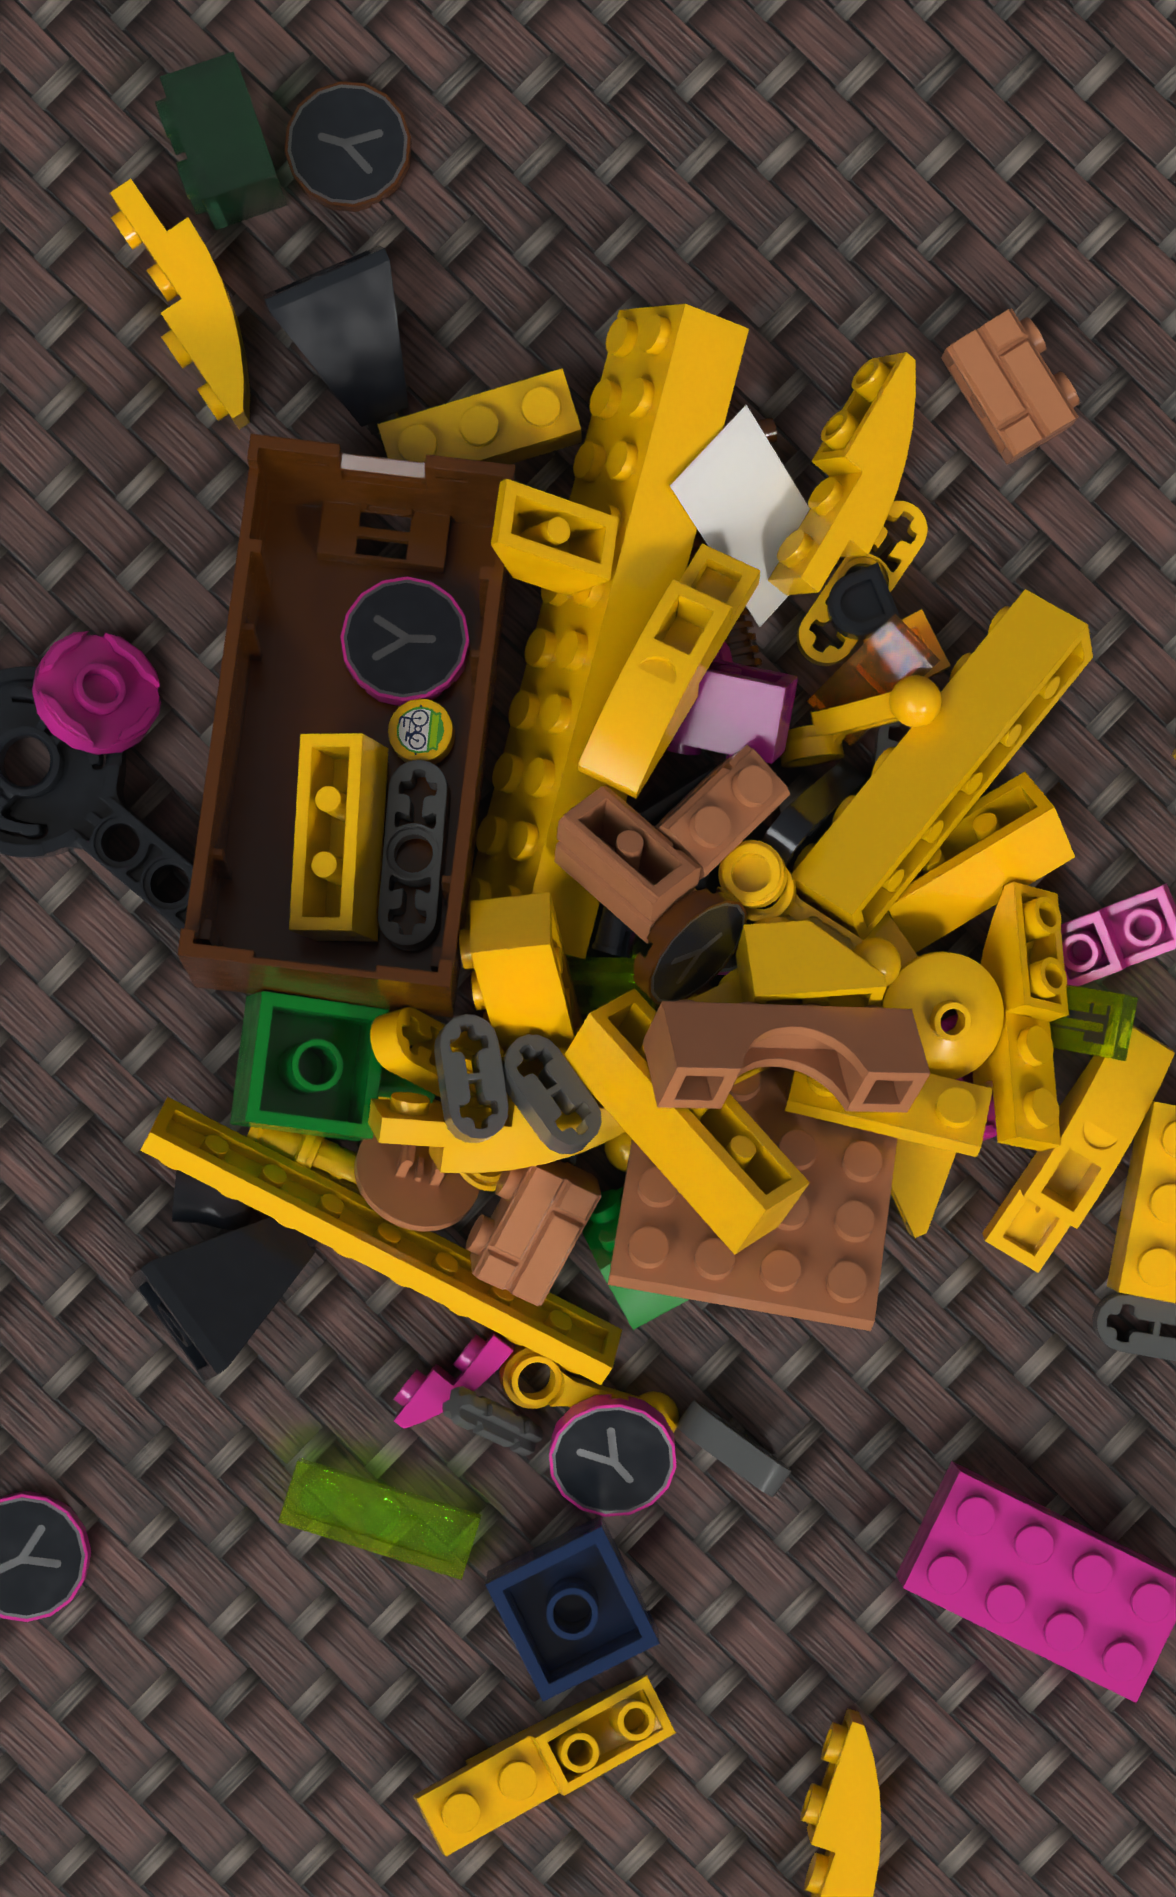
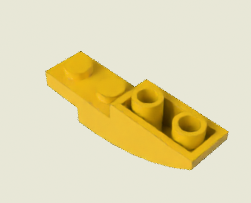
[110,179,250,430]
[768,352,916,595]
[578,543,761,799]
[973,882,1069,1152]
[982,1017,1175,1273]
[368,1076,625,1173]
[413,1674,676,1857]
[801,1708,881,1897]

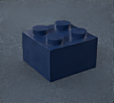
[485,1515,660,1701]

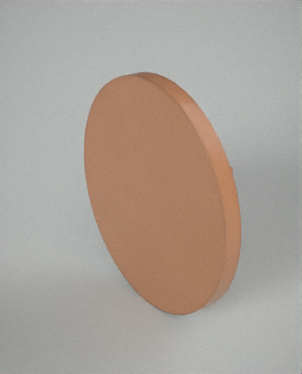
[354,1135,480,1231]

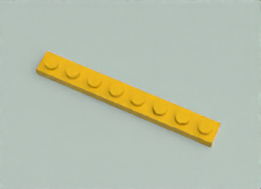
[140,1096,622,1385]

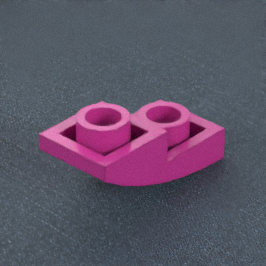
[1061,883,1176,991]
[393,1331,515,1429]

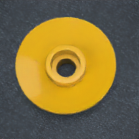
[880,951,1004,1079]

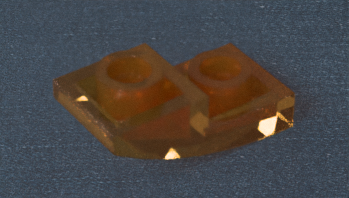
[807,614,940,747]

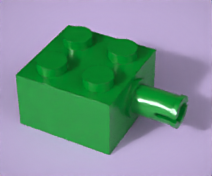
[230,991,435,1141]

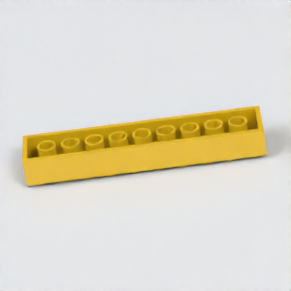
[465,304,749,959]

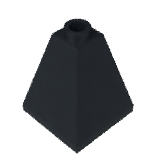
[263,245,409,435]
[129,1217,318,1381]

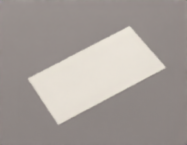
[670,405,810,627]

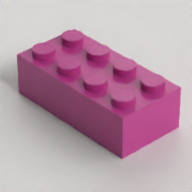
[896,1461,1176,1703]

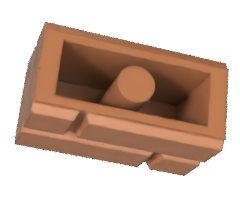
[941,308,1080,465]
[654,745,790,880]
[554,785,701,944]
[465,1160,602,1306]

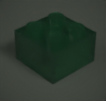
[155,51,287,230]

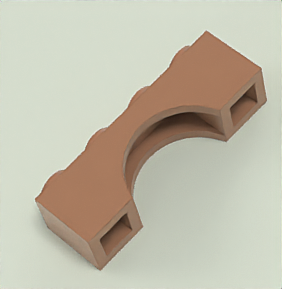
[643,999,930,1113]

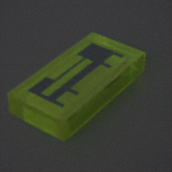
[1050,985,1138,1061]

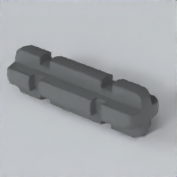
[442,1386,543,1456]

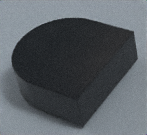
[827,563,902,640]

